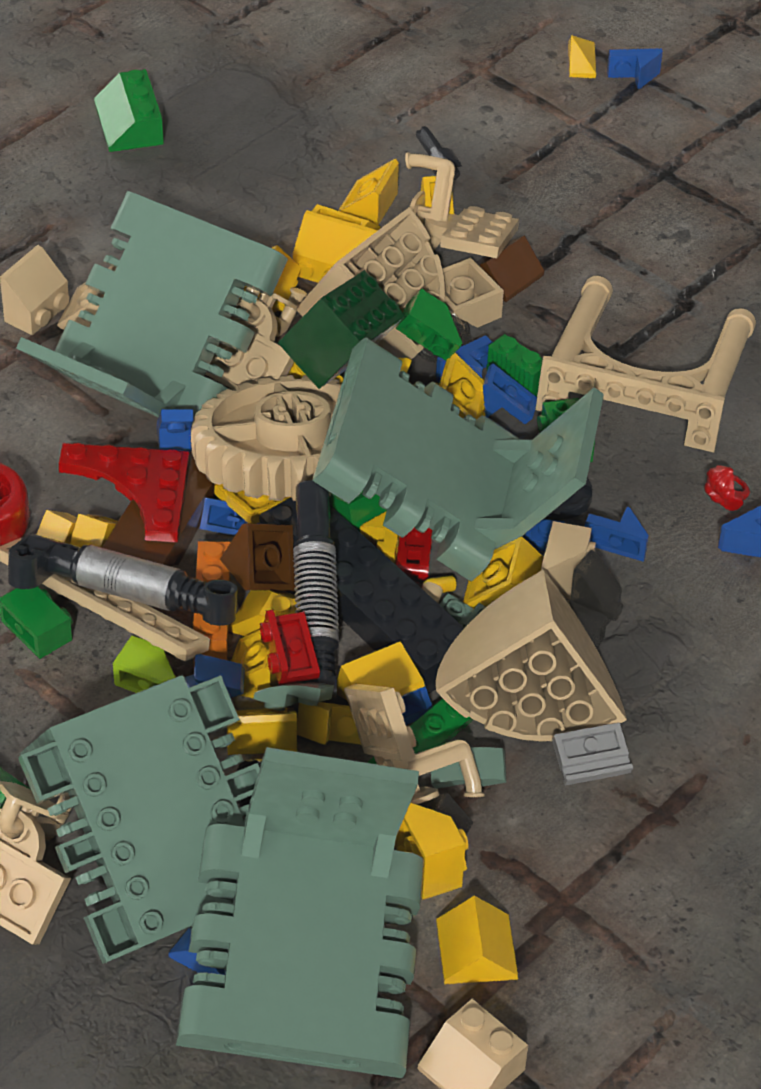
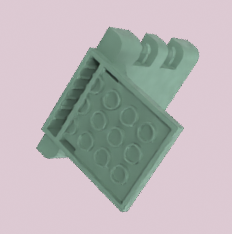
[16,191,288,418]
[312,337,604,581]
[18,675,260,964]
[176,747,424,1078]

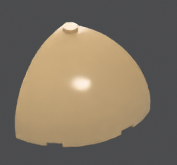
[296,207,445,360]
[436,569,627,741]

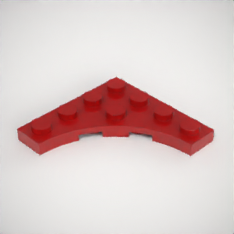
[59,443,189,542]

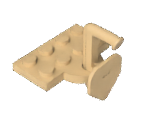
[405,152,520,258]
[205,287,307,391]
[344,684,485,805]
[0,781,72,945]

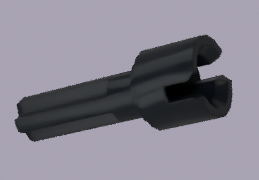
[416,126,462,181]

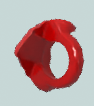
[704,465,750,511]

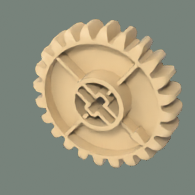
[191,375,341,501]

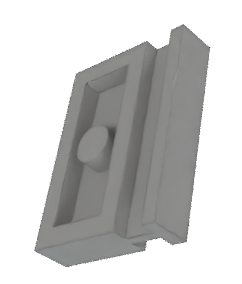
[552,722,633,786]

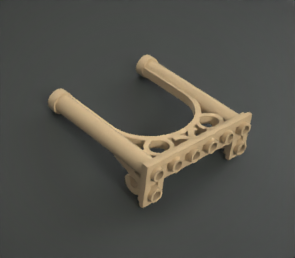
[535,276,756,453]

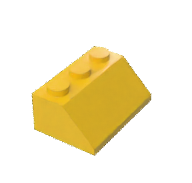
[293,210,378,283]

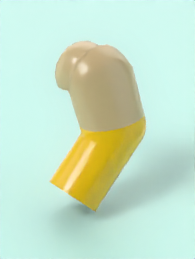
[422,576,457,604]

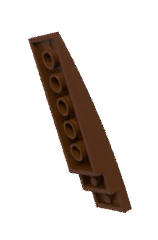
[102,424,216,567]

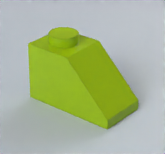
[113,635,175,693]

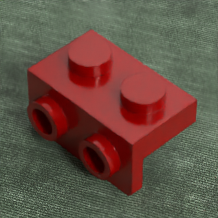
[260,609,320,685]

